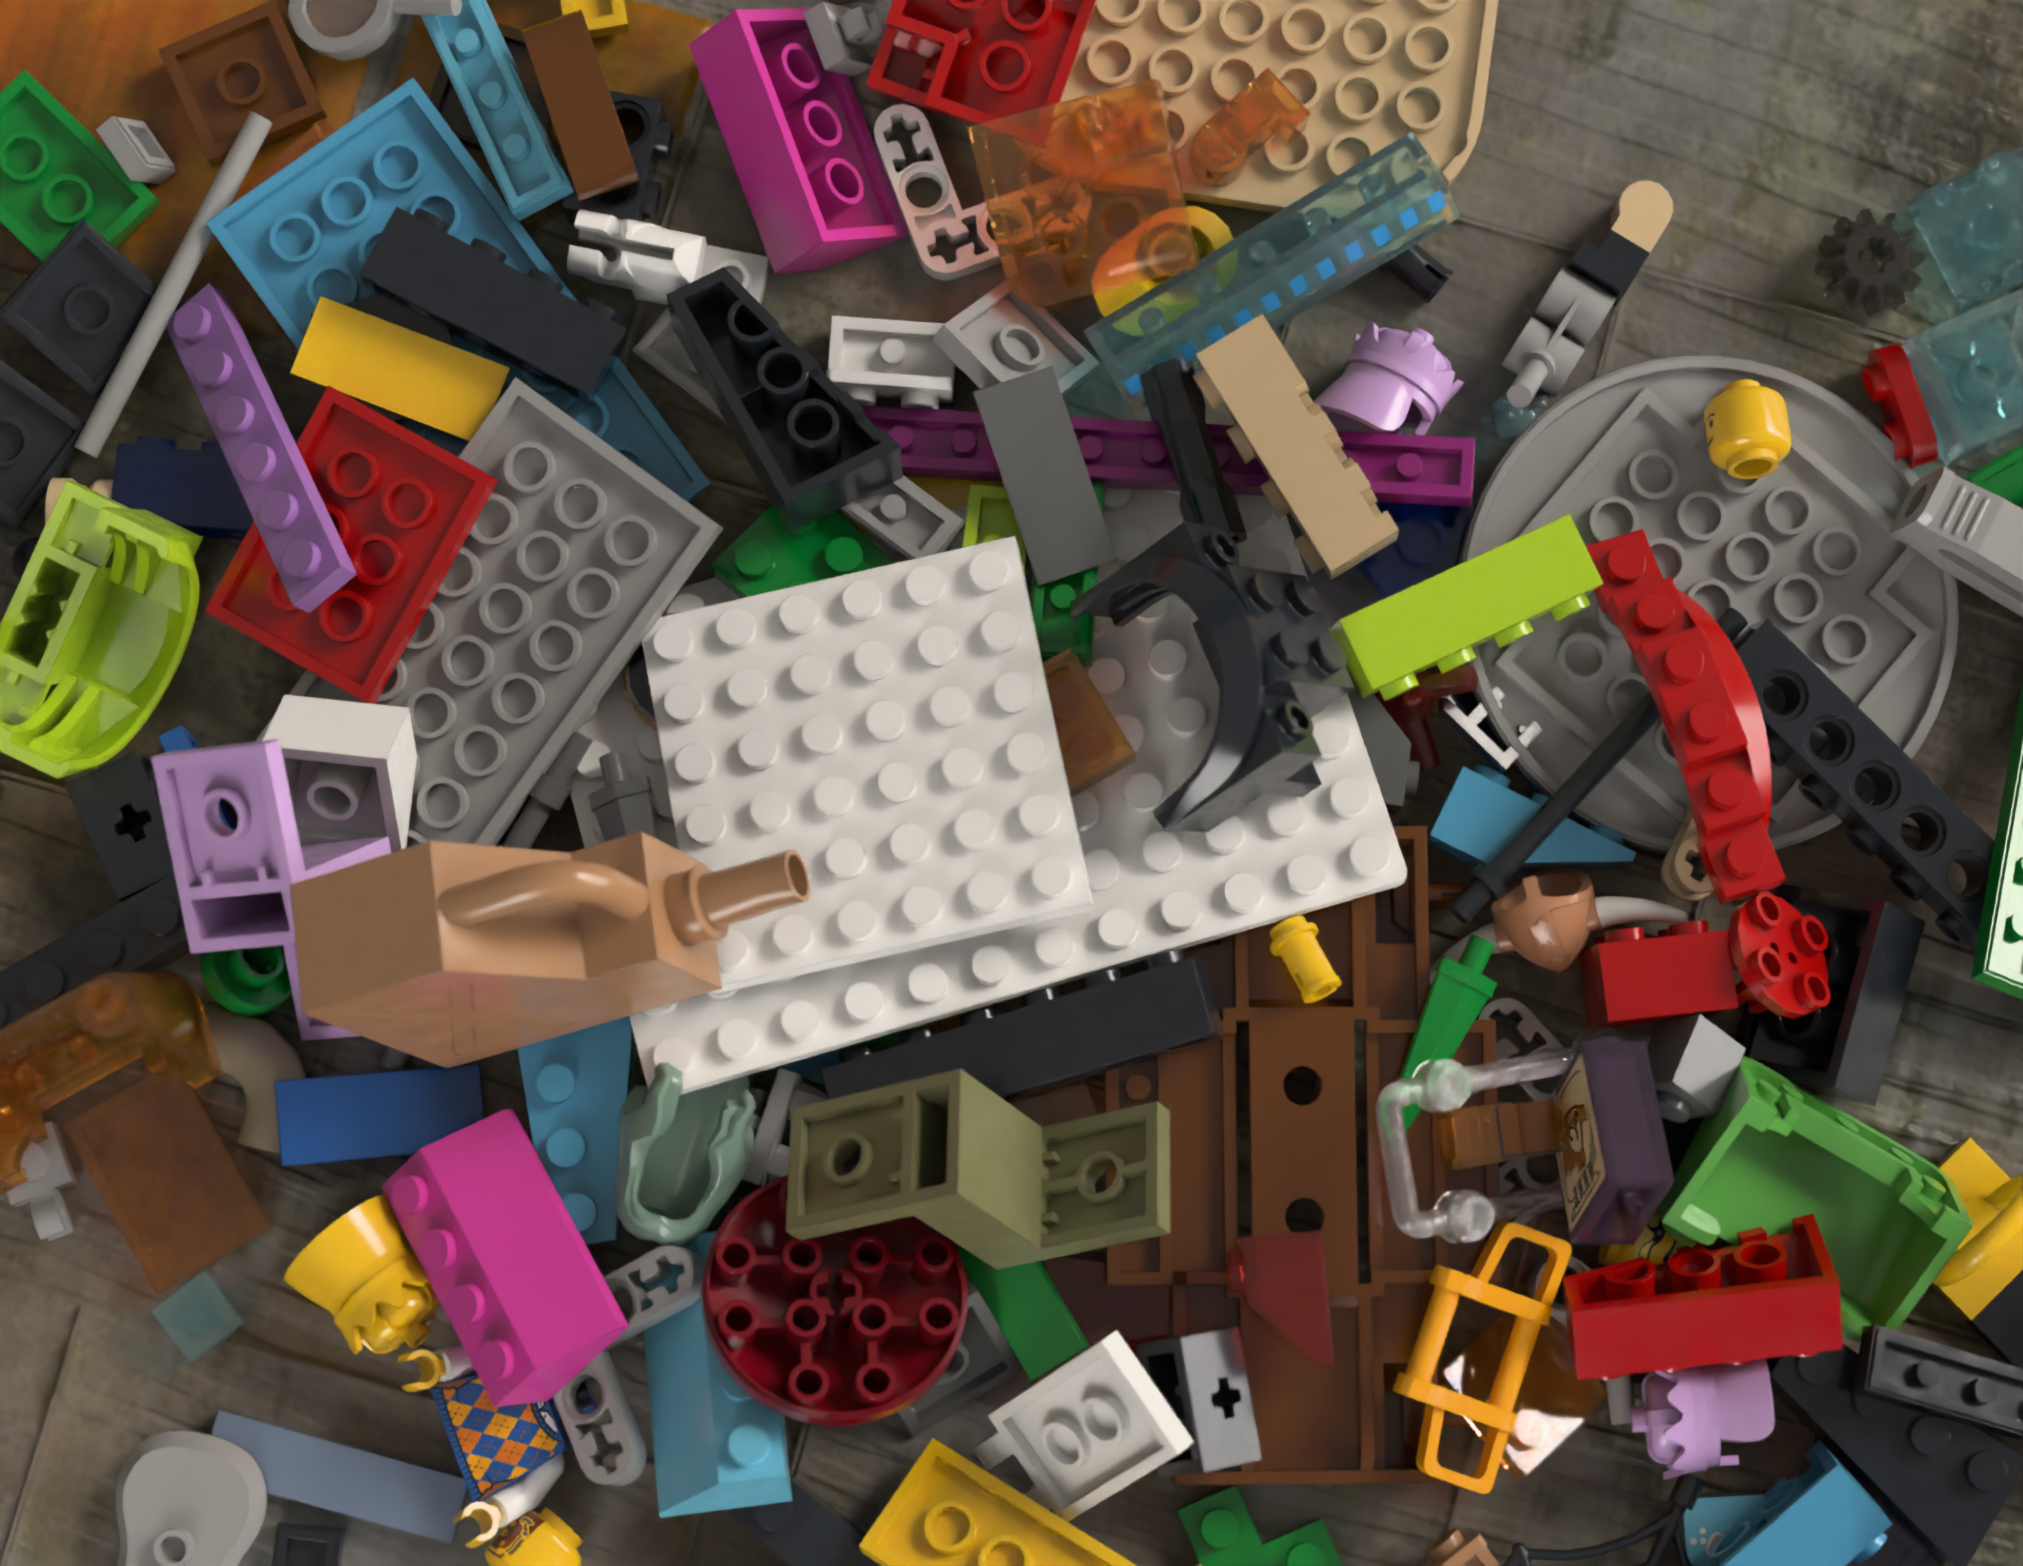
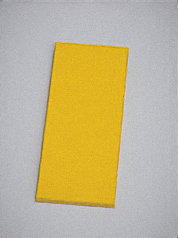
[290,296,511,441]

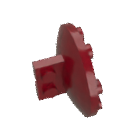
[701,1168,968,1426]

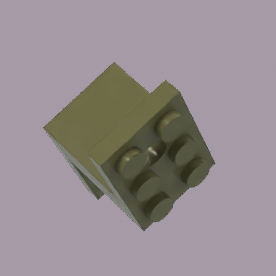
[786,1069,1170,1270]

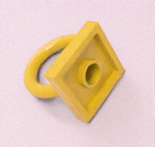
[1931,1138,2023,1321]

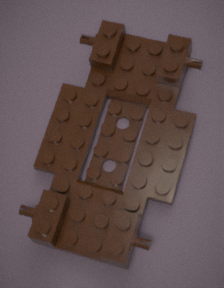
[1104,826,1501,1485]

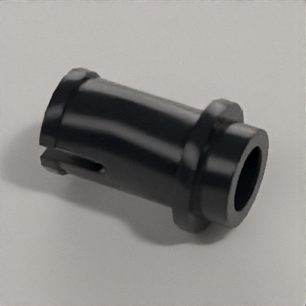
[1371,226,1454,303]

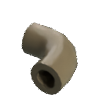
[189,1002,307,1154]

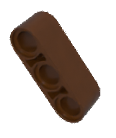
[521,10,640,201]

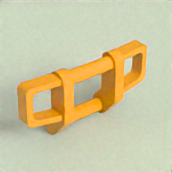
[1392,1221,1572,1494]

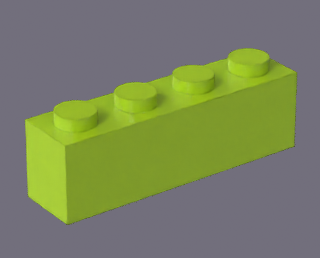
[1329,514,1603,701]

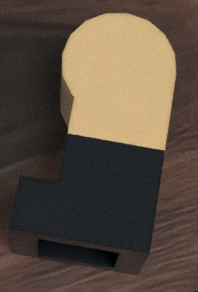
[1567,181,1673,307]

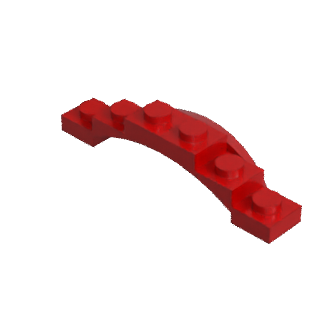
[1586,529,1786,905]

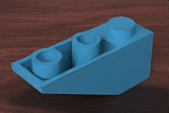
[1427,764,1636,870]

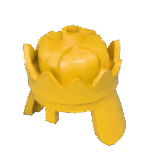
[284,1194,440,1355]

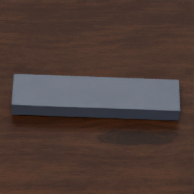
[211,1410,468,1544]

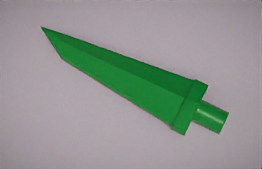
[1390,934,1498,1150]

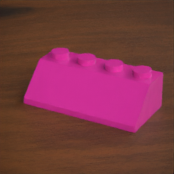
[689,8,909,274]
[381,1109,630,1407]

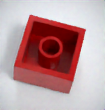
[1578,920,1738,1030]

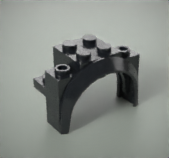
[1070,521,1354,832]

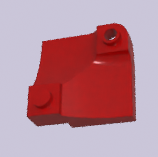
[866,0,1097,149]

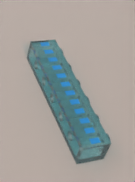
[1083,131,1461,415]

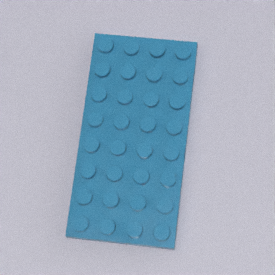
[205,78,711,503]

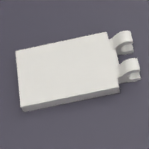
[973,1330,1194,1522]

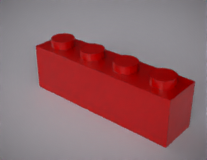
[1562,1213,1843,1380]

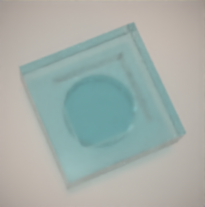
[151,1271,247,1363]

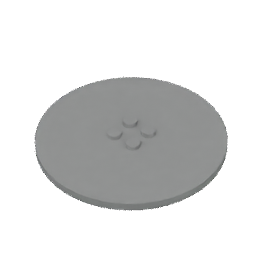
[1458,356,1959,859]

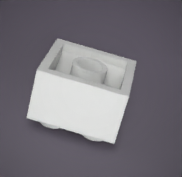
[262,694,417,853]

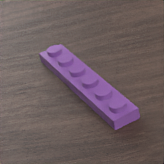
[166,283,357,613]

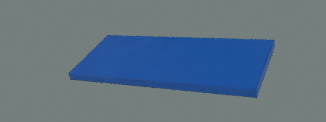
[274,1064,484,1167]

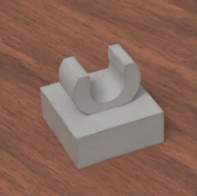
[803,2,885,76]

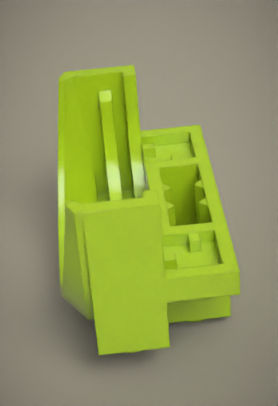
[0,480,203,779]

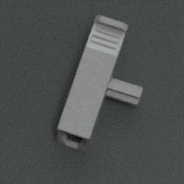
[1889,467,2023,617]

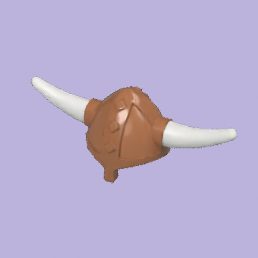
[1430,867,1688,984]

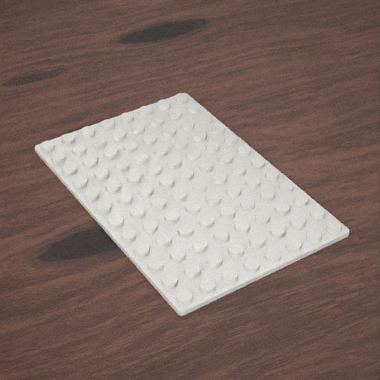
[568,487,1407,1095]

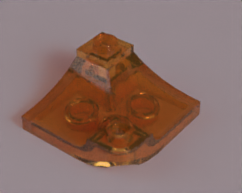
[967,79,1201,307]

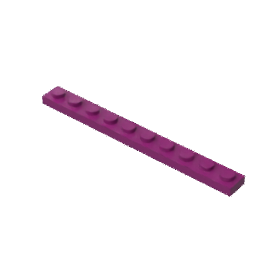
[860,405,1475,507]

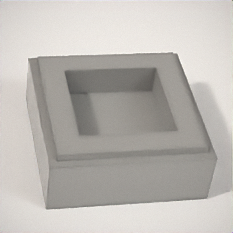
[96,116,176,185]

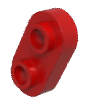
[1861,343,1938,469]

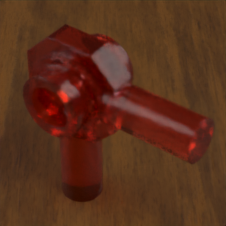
[1375,666,1478,771]

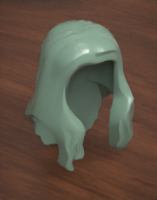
[614,1063,756,1246]

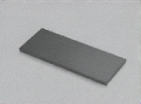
[973,366,1117,586]

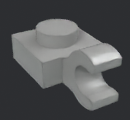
[0,1121,78,1242]

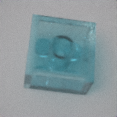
[1901,289,2023,467]

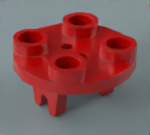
[1728,891,1831,1019]

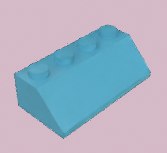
[643,1231,792,1518]

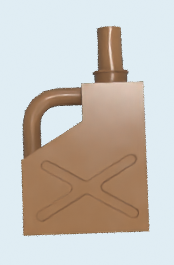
[290,831,811,1069]

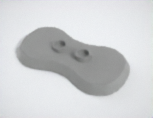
[115,1430,267,1566]

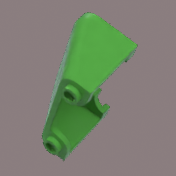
[1658,1056,1974,1342]

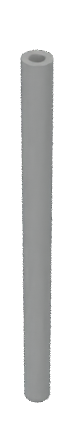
[74,111,273,458]

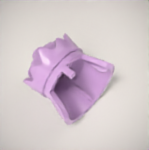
[1313,321,1464,436]
[1630,1358,1775,1480]

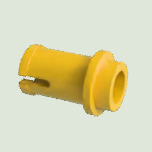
[1269,915,1342,1003]

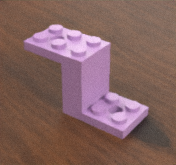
[151,739,391,1041]

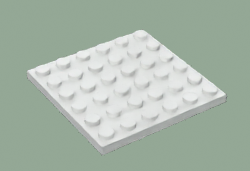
[642,536,1095,995]

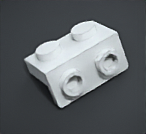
[826,316,955,410]

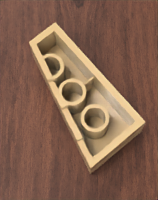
[1192,314,1399,580]

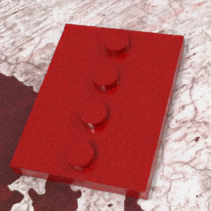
[204,385,499,704]

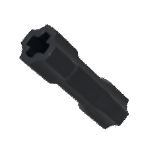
[1139,358,1247,545]

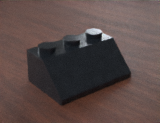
[1735,884,1925,1106]

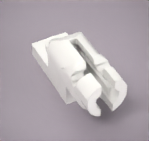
[567,209,770,305]

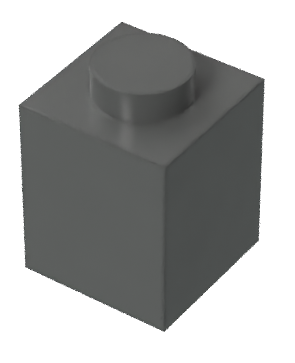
[1630,1014,1746,1123]

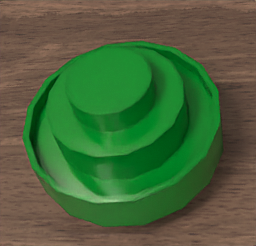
[200,945,292,1017]

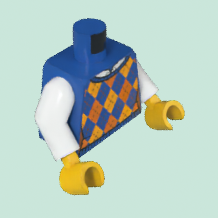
[397,1345,597,1548]

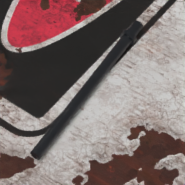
[1448,607,1748,924]

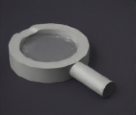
[288,0,462,61]

